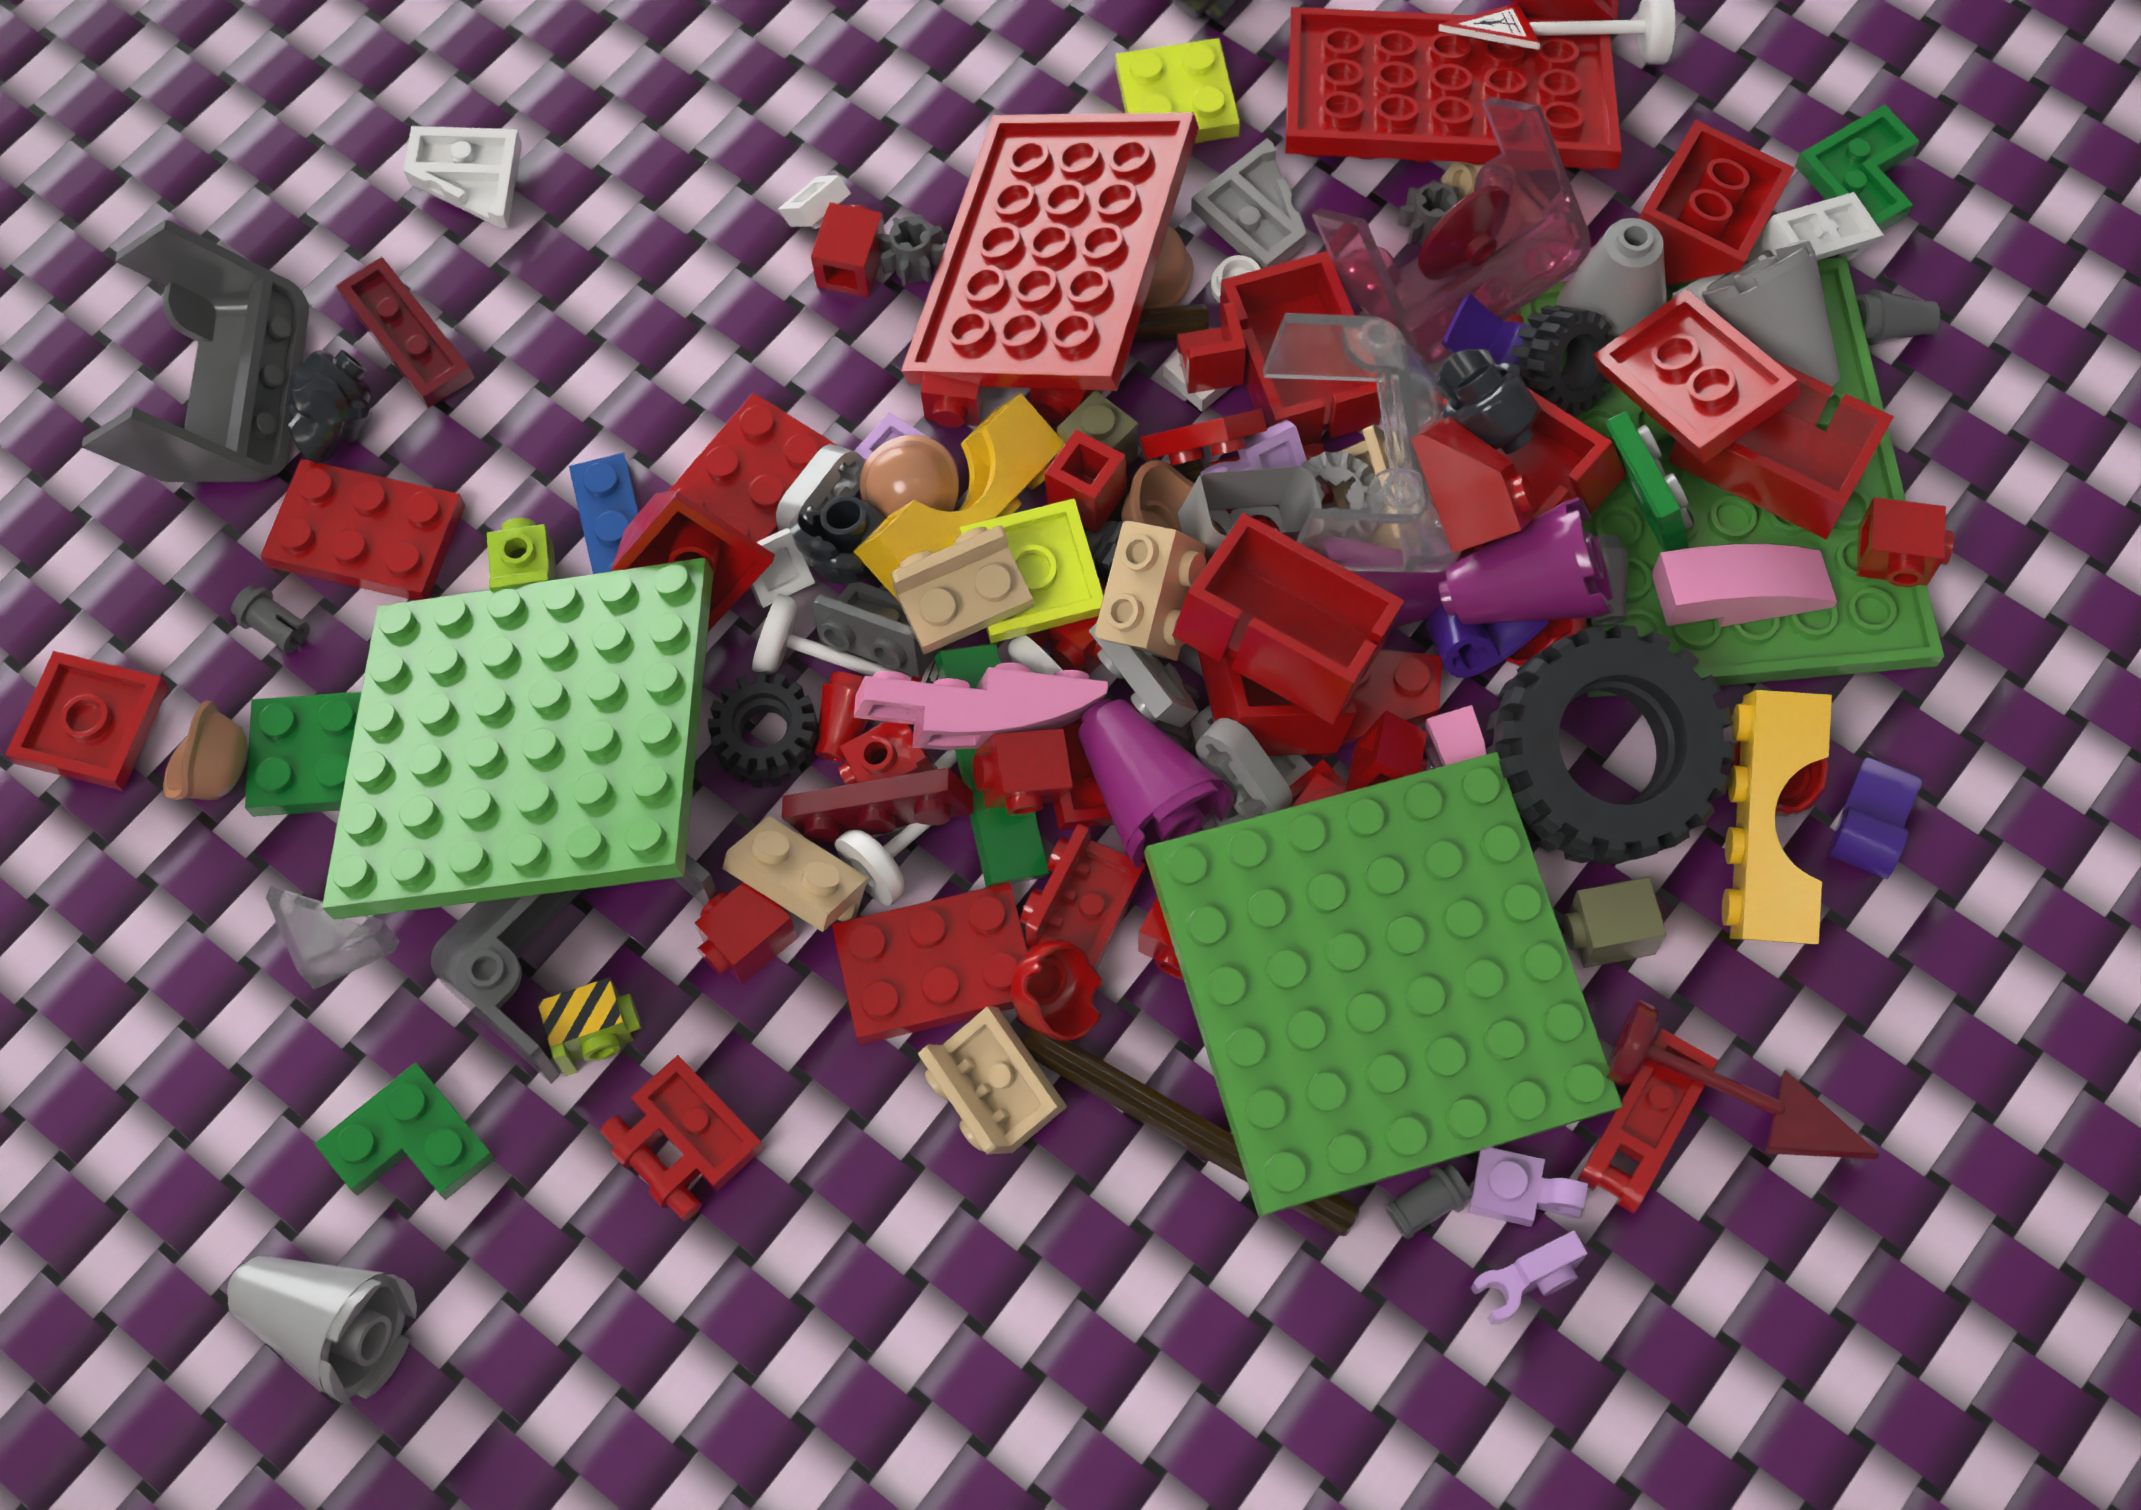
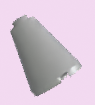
[1555,218,1667,339]
[1702,240,1841,397]
[227,1256,417,1404]

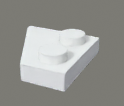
[403,126,522,228]

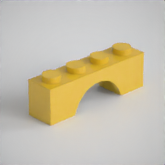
[853,393,1065,603]
[1722,690,1832,944]

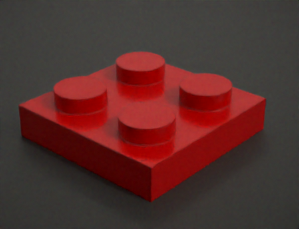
[5,651,169,791]

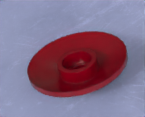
[1418,185,1510,281]

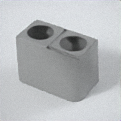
[1178,466,1324,565]

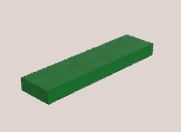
[934,644,1049,888]

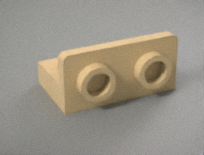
[891,525,1034,655]

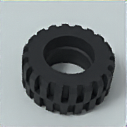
[1486,625,1735,865]

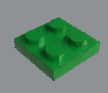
[245,692,361,817]

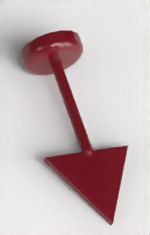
[1606,999,1880,1159]

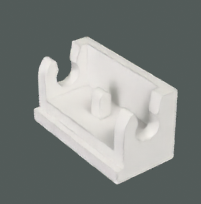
[1746,192,1884,262]

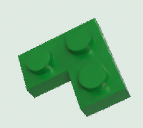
[1795,104,1920,231]
[314,1062,496,1200]

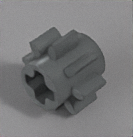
[1398,180,1459,246]
[878,214,945,285]

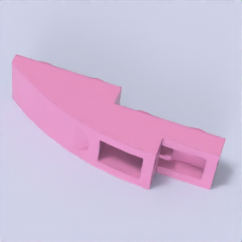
[854,663,1108,750]

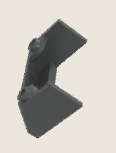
[82,219,309,482]
[431,853,719,1084]

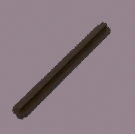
[1023,1028,1360,1236]

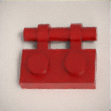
[600,1055,764,1222]

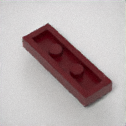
[335,257,475,409]
[781,768,974,843]

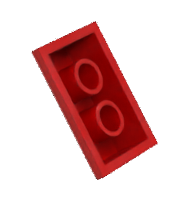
[1638,120,1795,285]

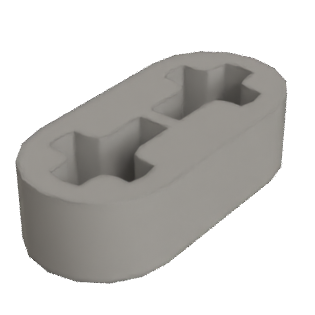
[776,444,865,531]
[1196,718,1293,819]

